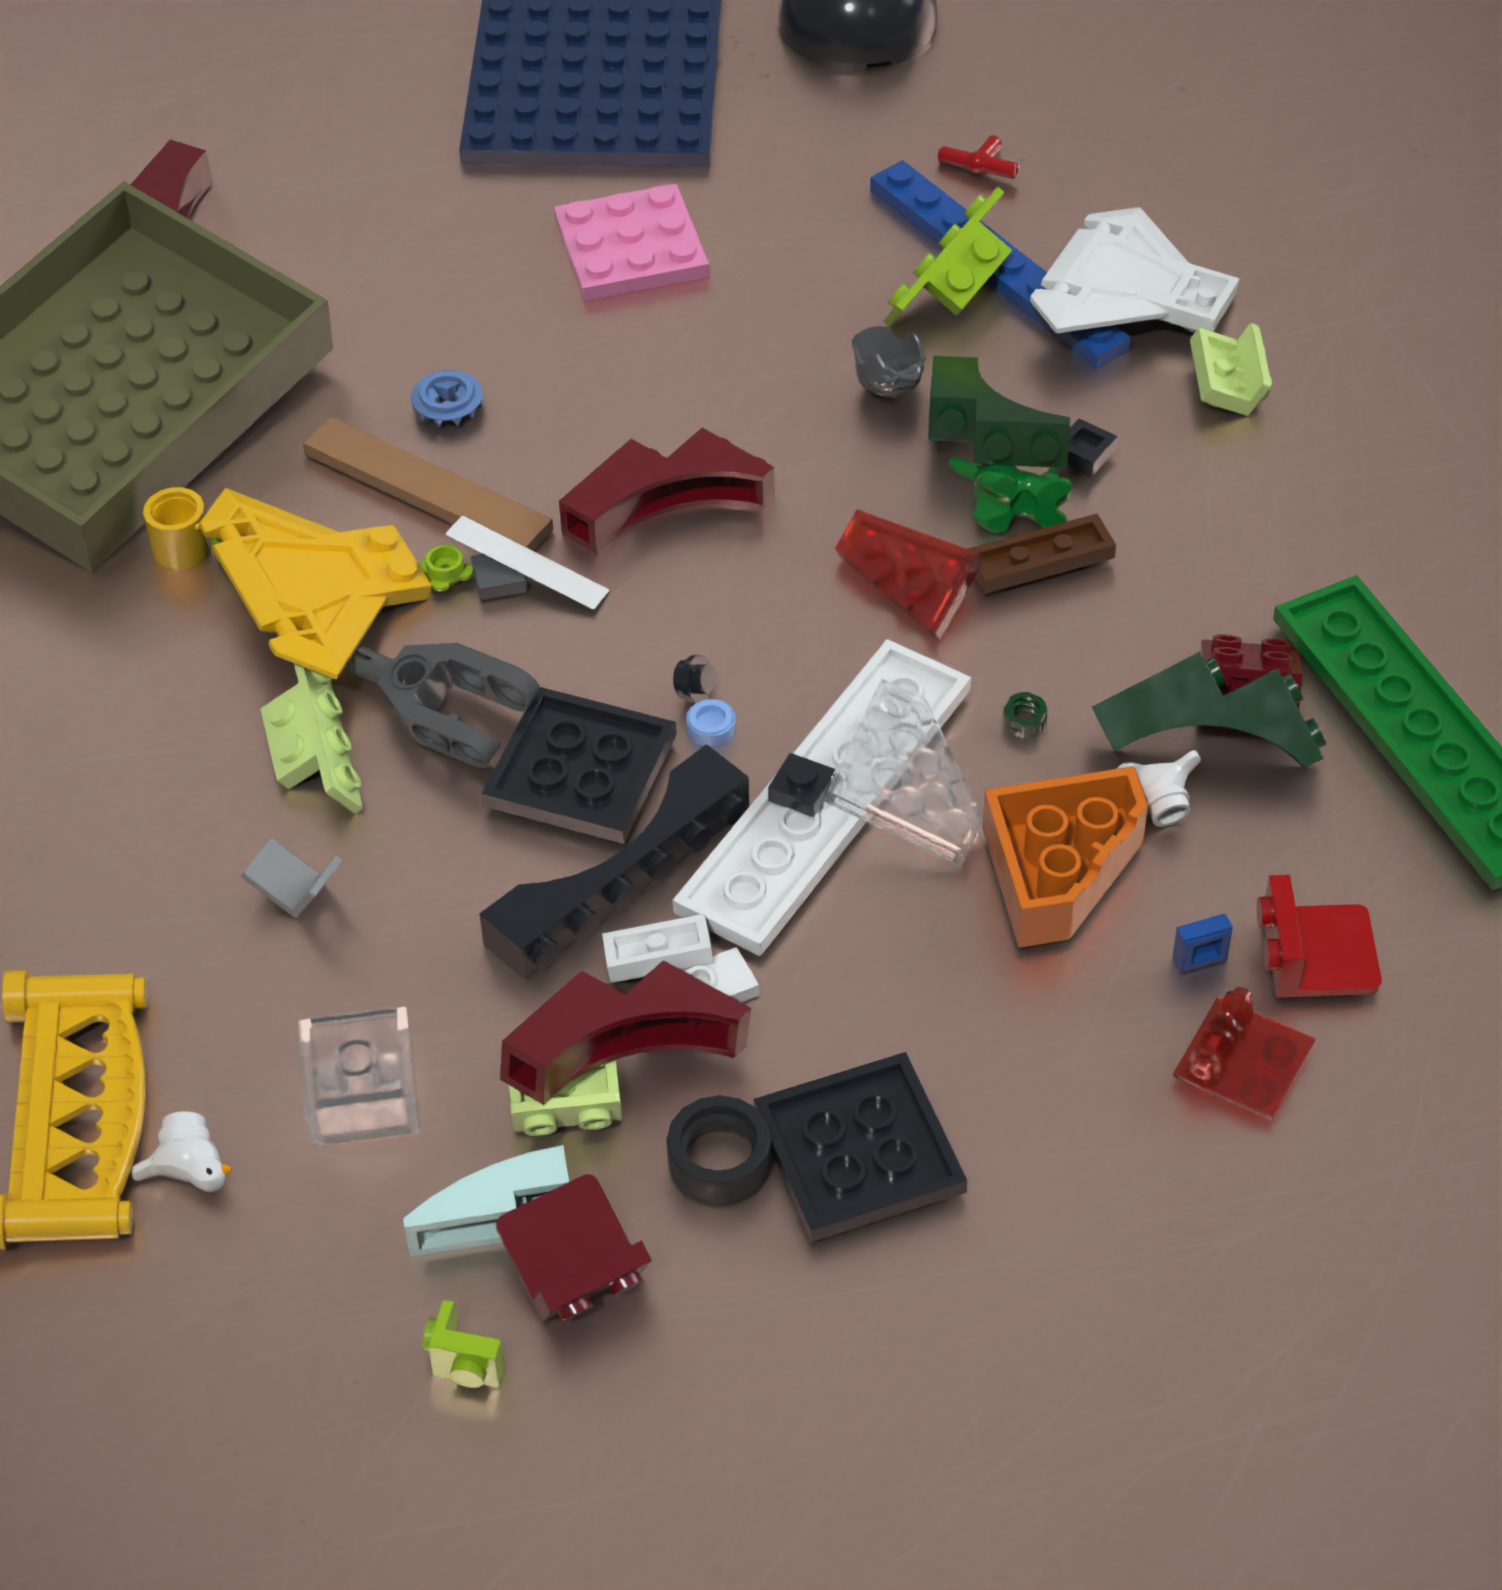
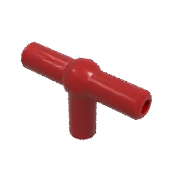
[938,135,1019,179]

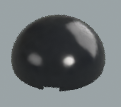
[778,0,938,71]

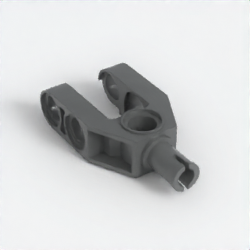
[350,643,540,768]

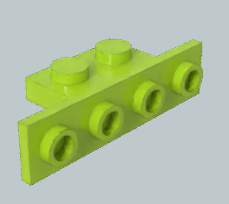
[884,187,1012,327]

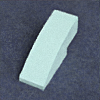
[403,1145,569,1257]

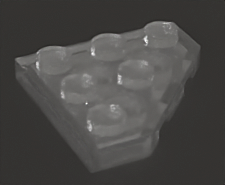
[823,678,983,866]

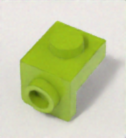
[422,1299,506,1388]

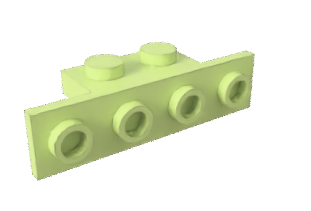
[260,663,363,814]

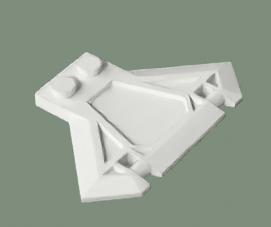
[1030,207,1240,334]

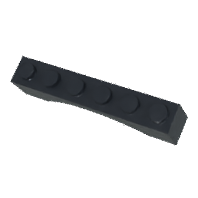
[479,744,749,980]

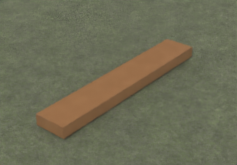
[303,416,553,551]

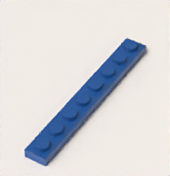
[870,160,1131,369]

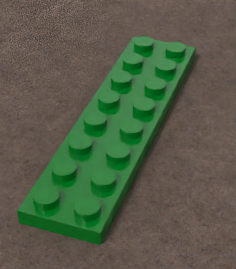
[1273,575,1502,891]

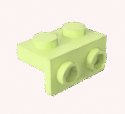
[1190,323,1272,416]
[509,1060,622,1136]

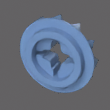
[411,370,483,427]

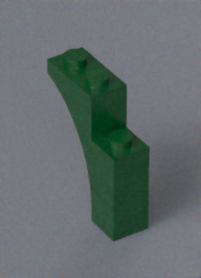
[928,356,1070,468]
[1091,652,1327,768]

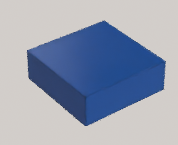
[1172,913,1233,973]

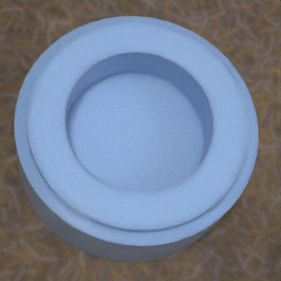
[686,699,736,748]

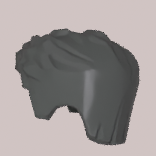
[852,326,926,398]

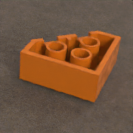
[982,766,1148,948]

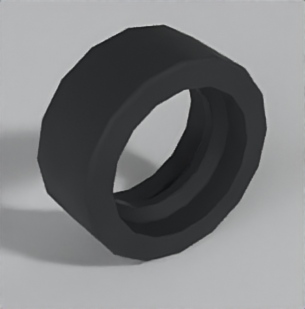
[666,1095,772,1205]

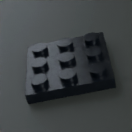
[482,687,677,844]
[753,1052,968,1242]

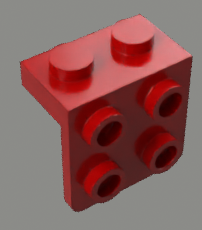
[1256,874,1382,998]

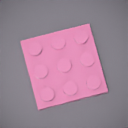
[553,183,710,302]

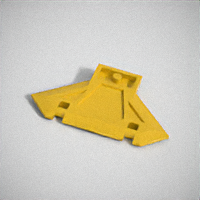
[199,488,432,680]

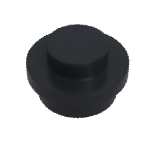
[673,655,716,704]

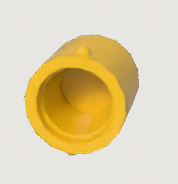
[143,487,212,570]

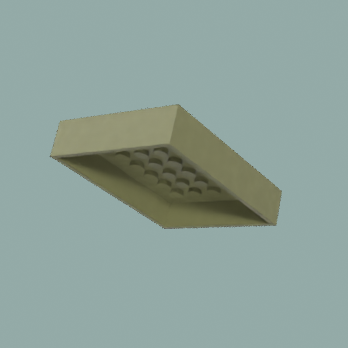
[0,181,333,573]

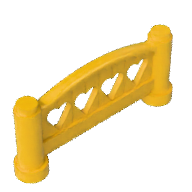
[0,969,147,1250]

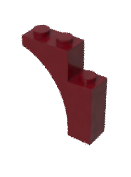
[130,139,213,219]
[559,428,775,554]
[500,960,751,1105]

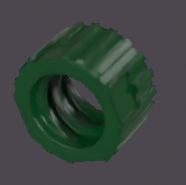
[1003,692,1048,738]

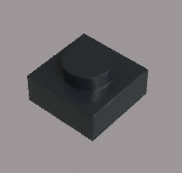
[1068,418,1118,476]
[768,753,836,817]

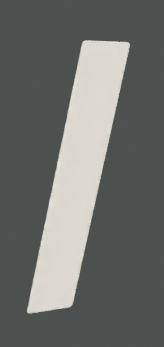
[446,516,609,609]

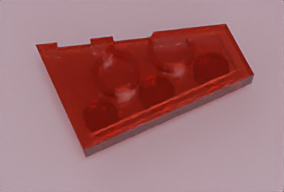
[835,509,983,642]

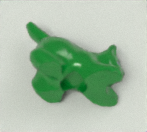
[948,457,1072,534]

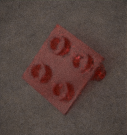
[1173,987,1316,1120]

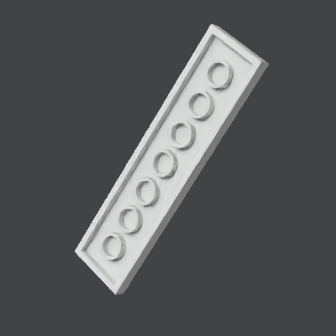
[673,639,971,957]

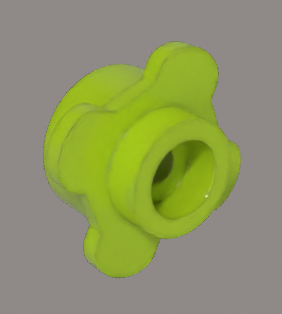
[418,544,473,591]

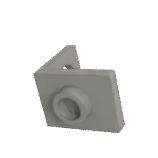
[241,838,342,918]

